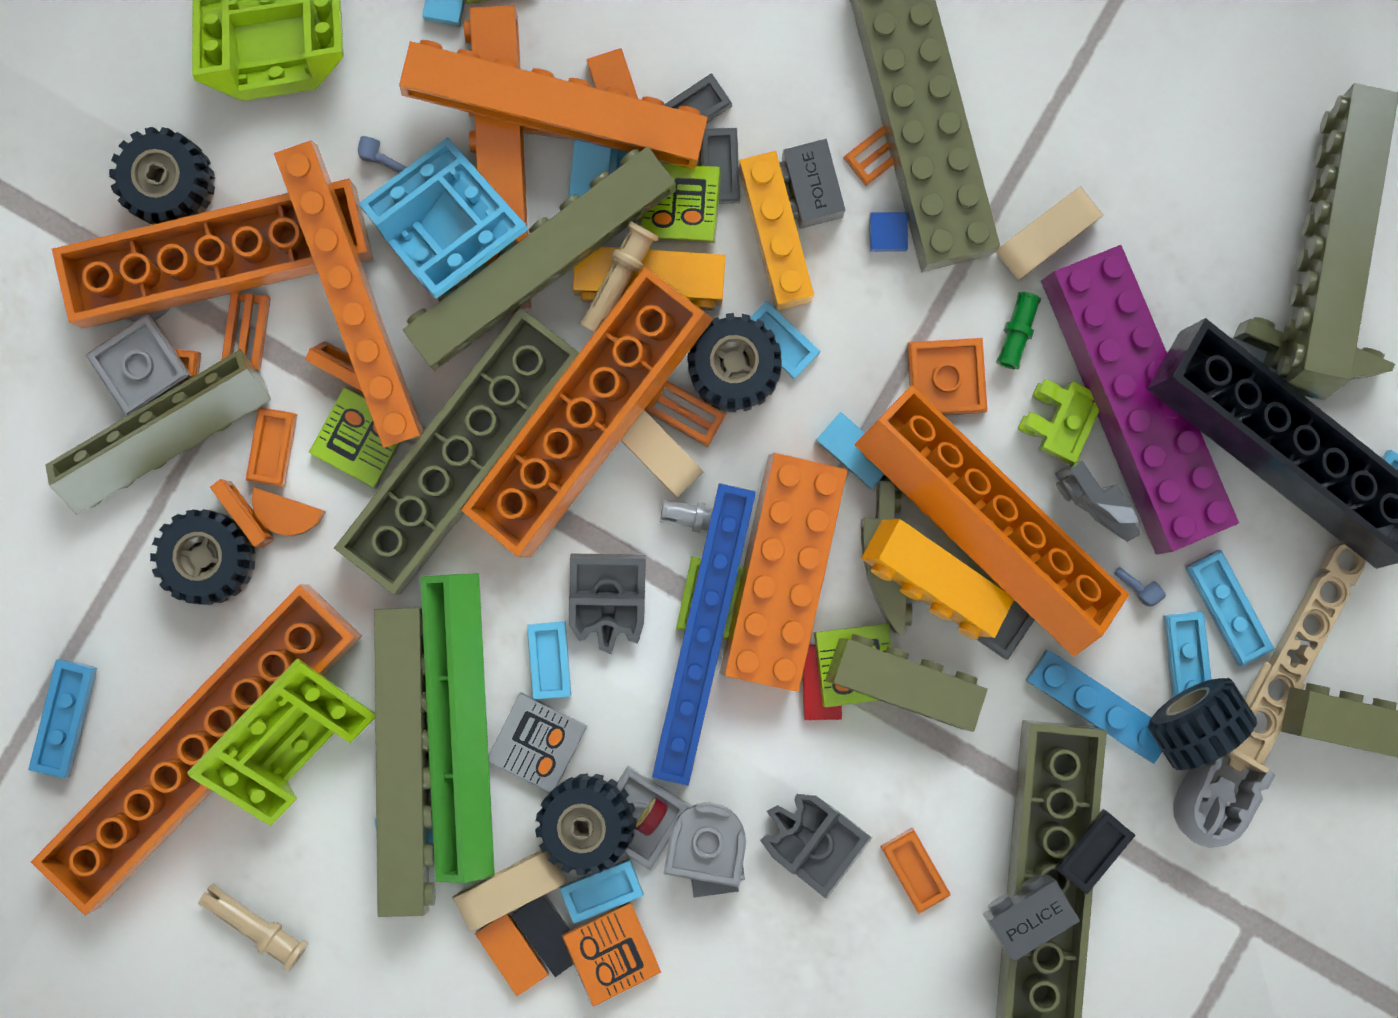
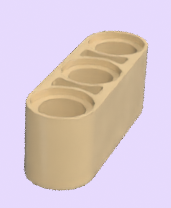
[996,186,1103,281]
[621,410,704,498]
[452,850,567,932]

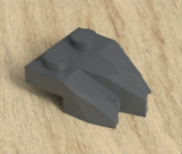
[1055,461,1140,542]
[569,553,646,654]
[760,794,873,898]

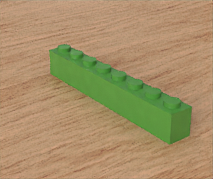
[420,573,495,883]

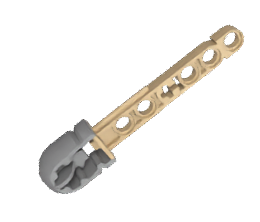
[1173,544,1366,848]

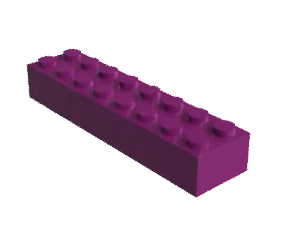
[1041,245,1239,555]

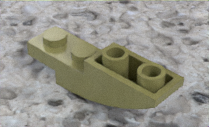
[1234,317,1395,380]
[861,481,913,634]

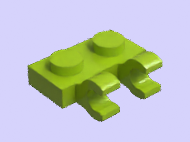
[1017,379,1099,465]

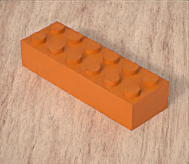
[720,452,848,692]

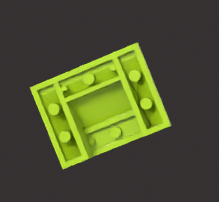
[192,0,344,101]
[187,658,375,826]

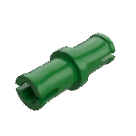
[996,292,1041,370]

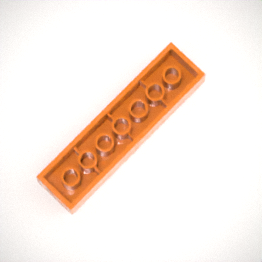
[52,178,374,329]
[461,267,713,557]
[854,385,1130,657]

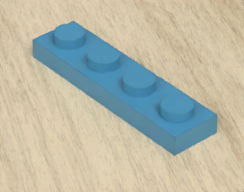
[1026,649,1162,764]

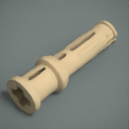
[580,221,659,332]
[198,884,308,972]

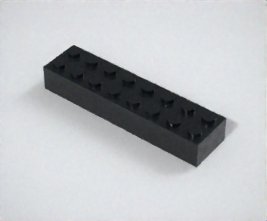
[1147,318,1398,569]

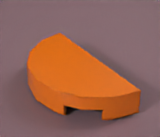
[251,487,326,536]

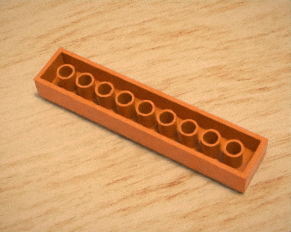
[31,584,362,916]

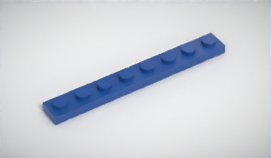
[652,483,756,786]

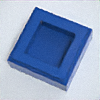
[869,212,908,252]

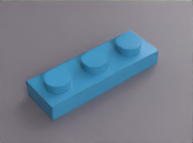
[28,659,97,779]

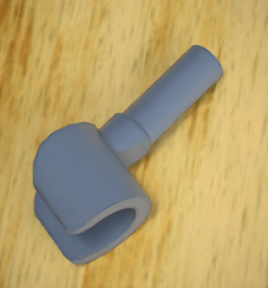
[358,136,407,173]
[1114,567,1166,607]

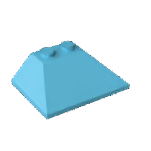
[358,137,529,299]

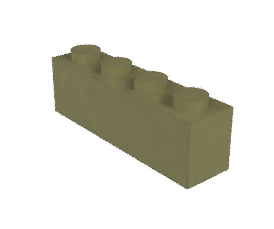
[825,634,988,732]
[1281,683,1398,757]

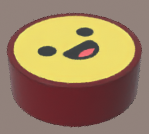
[635,797,668,836]

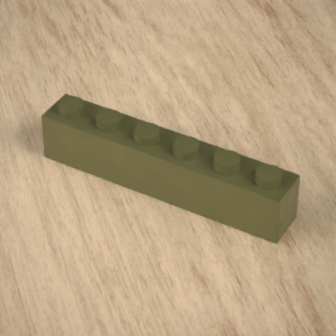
[45,349,271,515]

